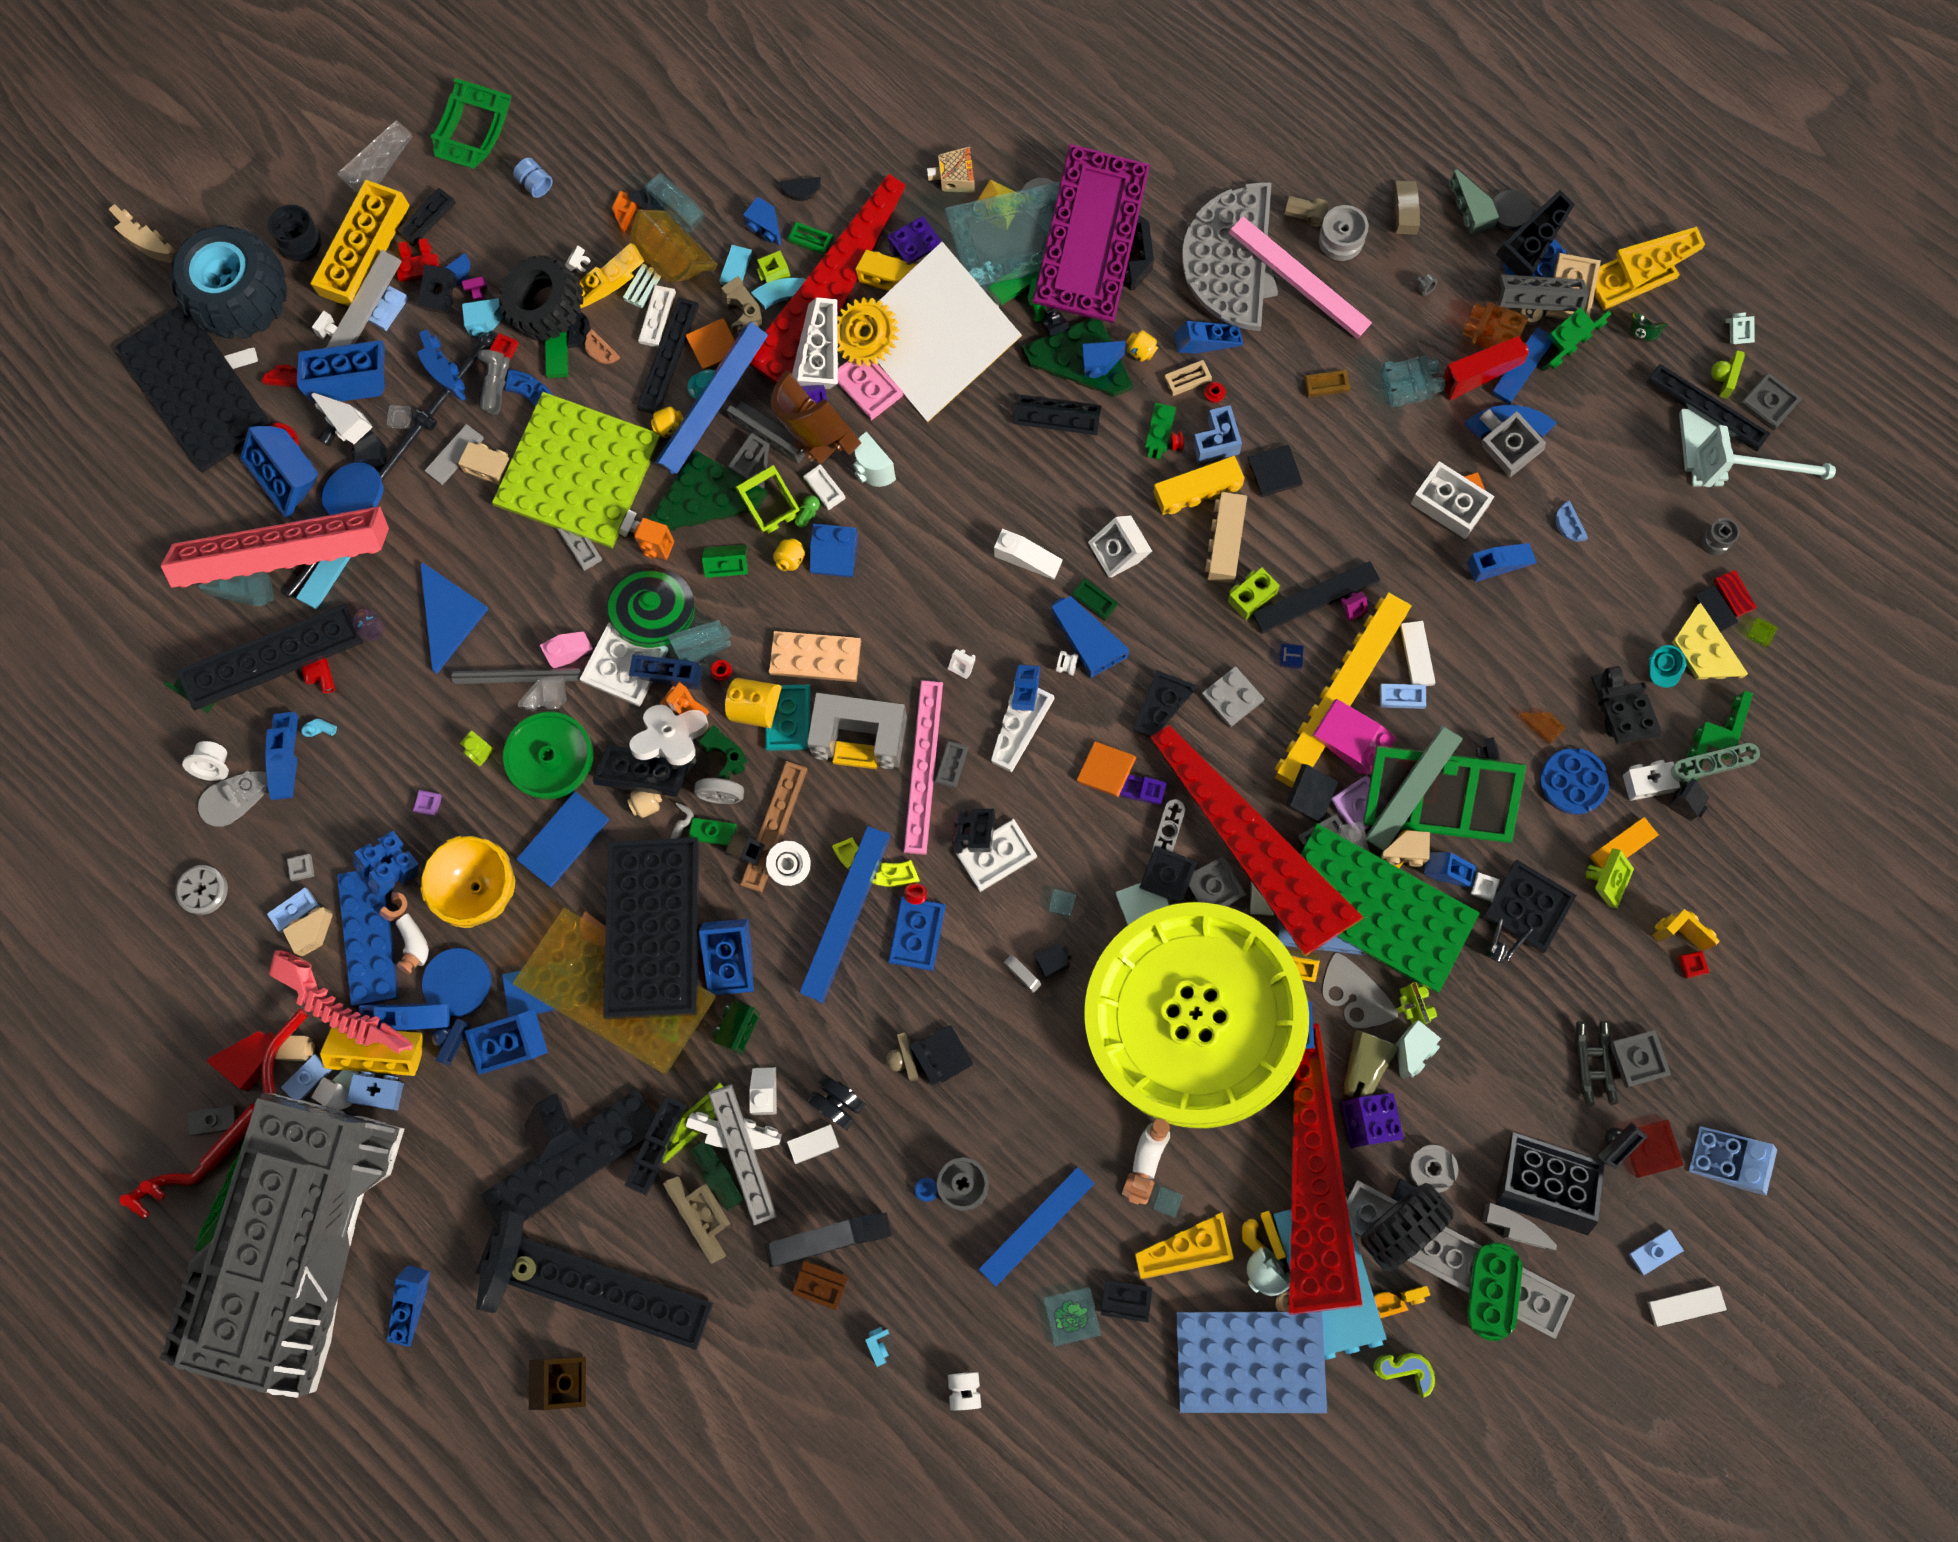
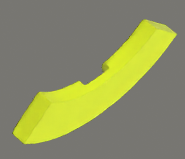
[832,837,920,887]

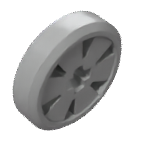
[694,778,744,804]
[175,865,228,915]

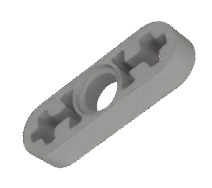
[1151,800,1185,854]

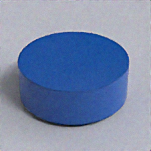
[915,1178,938,1202]

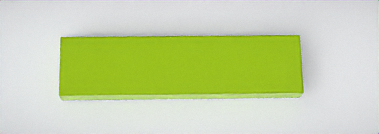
[663,1083,724,1163]

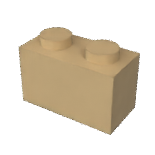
[458,442,511,485]

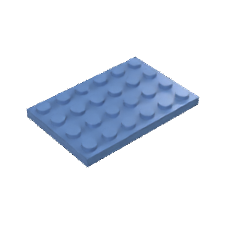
[1177,1311,1327,1413]

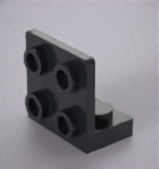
[910,1025,973,1088]

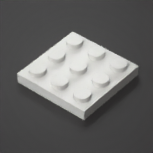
[579,623,668,707]

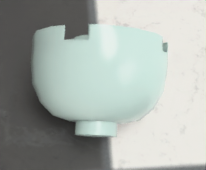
[1247,1247,1290,1296]

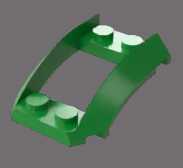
[430,78,512,169]

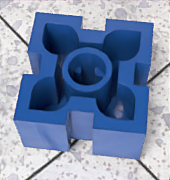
[353,831,419,898]

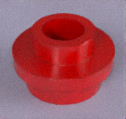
[1204,382,1226,403]
[710,660,732,681]

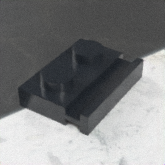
[1100,1280,1153,1323]

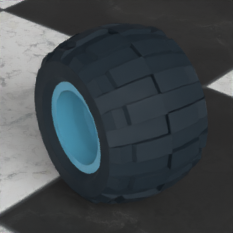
[170,225,287,339]

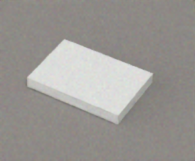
[956,819,1037,892]

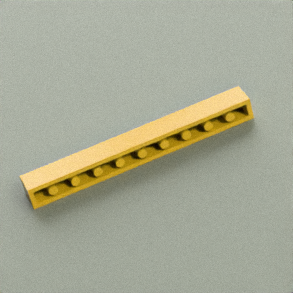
[1274,593,1412,788]

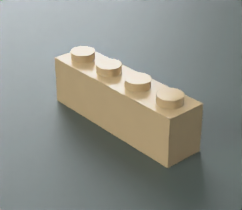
[1205,492,1247,584]

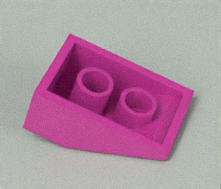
[1312,699,1396,775]

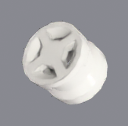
[1056,651,1078,676]

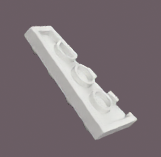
[991,681,1055,773]

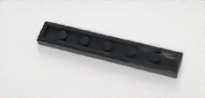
[637,297,699,414]
[1646,364,1771,452]
[1252,561,1380,634]

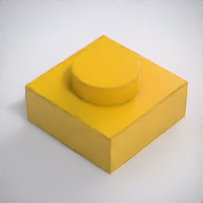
[1400,1286,1430,1306]

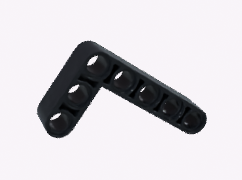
[764,1212,892,1268]

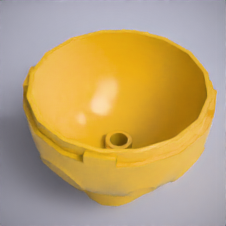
[420,836,515,928]

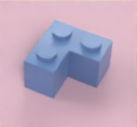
[1193,405,1242,464]

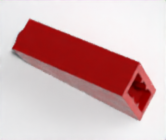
[1441,336,1529,401]

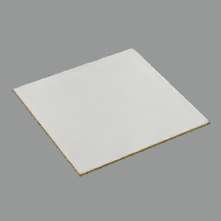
[863,242,1022,422]

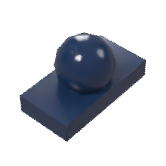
[432,1019,471,1066]

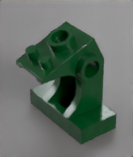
[699,725,747,780]

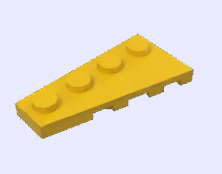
[1616,227,1705,290]
[1135,1212,1234,1279]

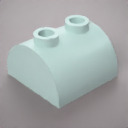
[853,432,896,487]

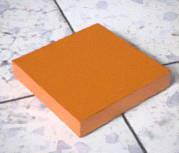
[686,318,735,370]
[1077,742,1136,797]

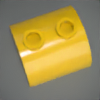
[725,678,782,728]

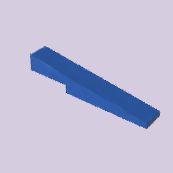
[979,1167,1095,1287]

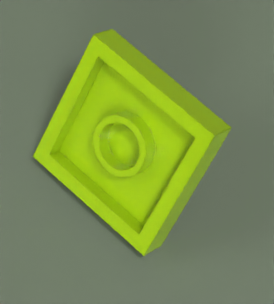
[1586,848,1634,909]

